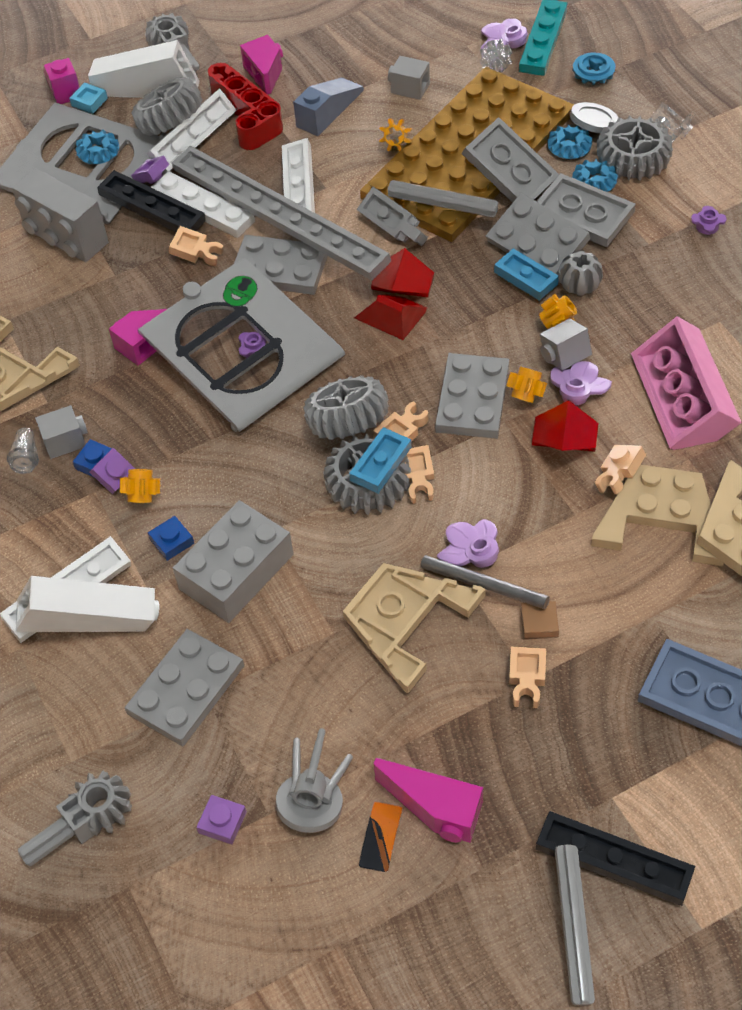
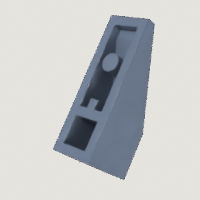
[293,78,364,136]

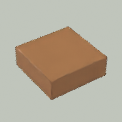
[521,601,559,639]

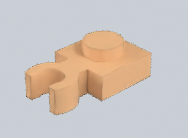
[169,226,223,266]
[373,401,429,442]
[405,445,434,504]
[595,445,646,494]
[509,647,546,708]

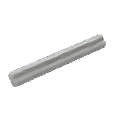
[388,180,498,217]
[555,844,595,1006]

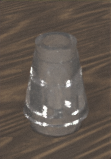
[7,428,39,474]

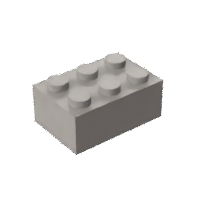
[12,168,109,263]
[173,500,294,623]

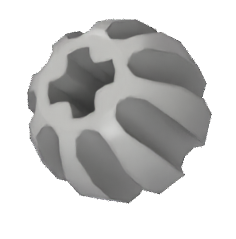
[558,251,603,296]

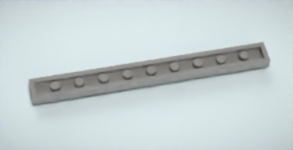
[172,146,391,280]

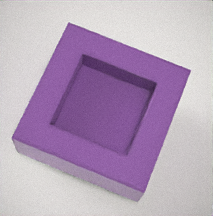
[131,155,170,184]
[89,448,135,494]
[196,795,247,844]

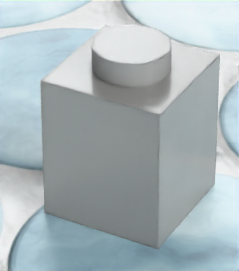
[388,56,430,100]
[540,318,592,370]
[35,405,88,459]

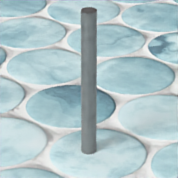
[421,555,550,609]

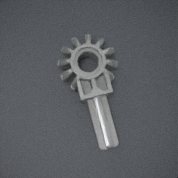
[145,13,199,73]
[18,770,132,866]

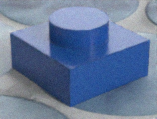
[73,439,112,478]
[147,516,195,561]

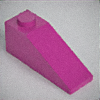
[374,758,483,843]

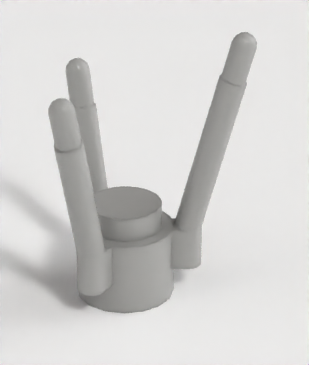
[289,728,353,809]

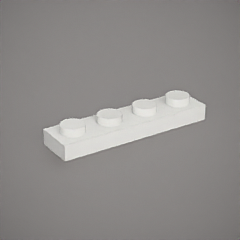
[146,89,236,175]
[282,138,315,213]
[151,171,255,238]
[0,536,131,643]

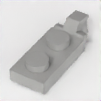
[357,187,428,246]

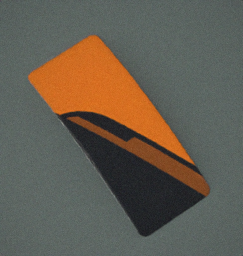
[359,802,403,872]

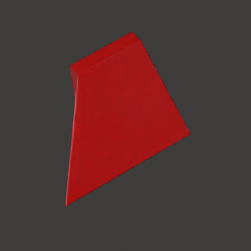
[371,248,434,297]
[354,295,428,340]
[532,400,599,452]

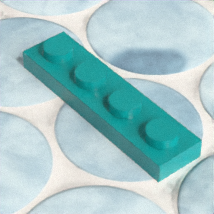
[519,0,568,76]

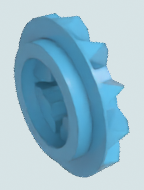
[573,52,616,85]
[548,124,592,159]
[75,129,119,164]
[572,159,618,192]

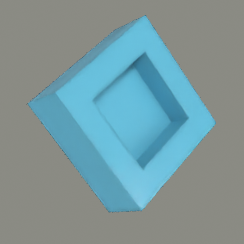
[69,82,108,114]

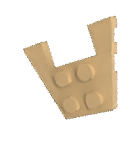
[0,316,80,411]
[696,460,742,576]
[591,465,723,566]
[343,563,486,693]

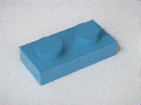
[494,248,559,301]
[349,427,412,494]

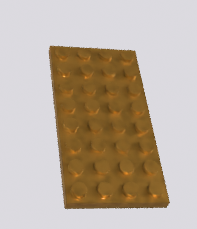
[360,67,574,242]

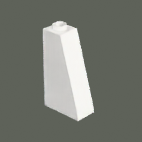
[88,40,200,98]
[15,576,159,632]

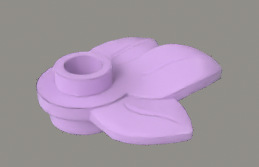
[481,19,528,51]
[550,361,612,405]
[437,519,499,568]

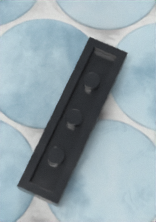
[97,170,206,232]
[535,811,696,906]

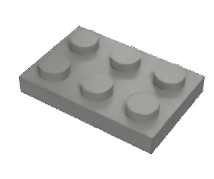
[461,117,559,203]
[537,173,636,247]
[486,193,591,275]
[234,235,328,295]
[435,353,509,439]
[124,629,244,747]

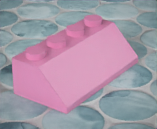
[631,316,742,450]

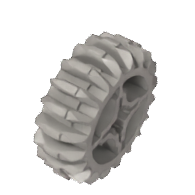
[131,77,203,136]
[597,115,673,181]
[303,375,389,440]
[323,433,411,515]

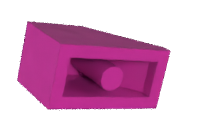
[240,34,283,95]
[43,58,80,104]
[109,309,167,366]

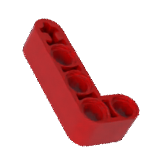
[208,63,283,150]

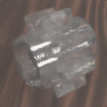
[480,39,513,72]

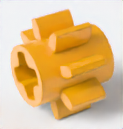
[379,118,413,151]
[539,294,577,329]
[506,366,547,403]
[120,469,160,503]

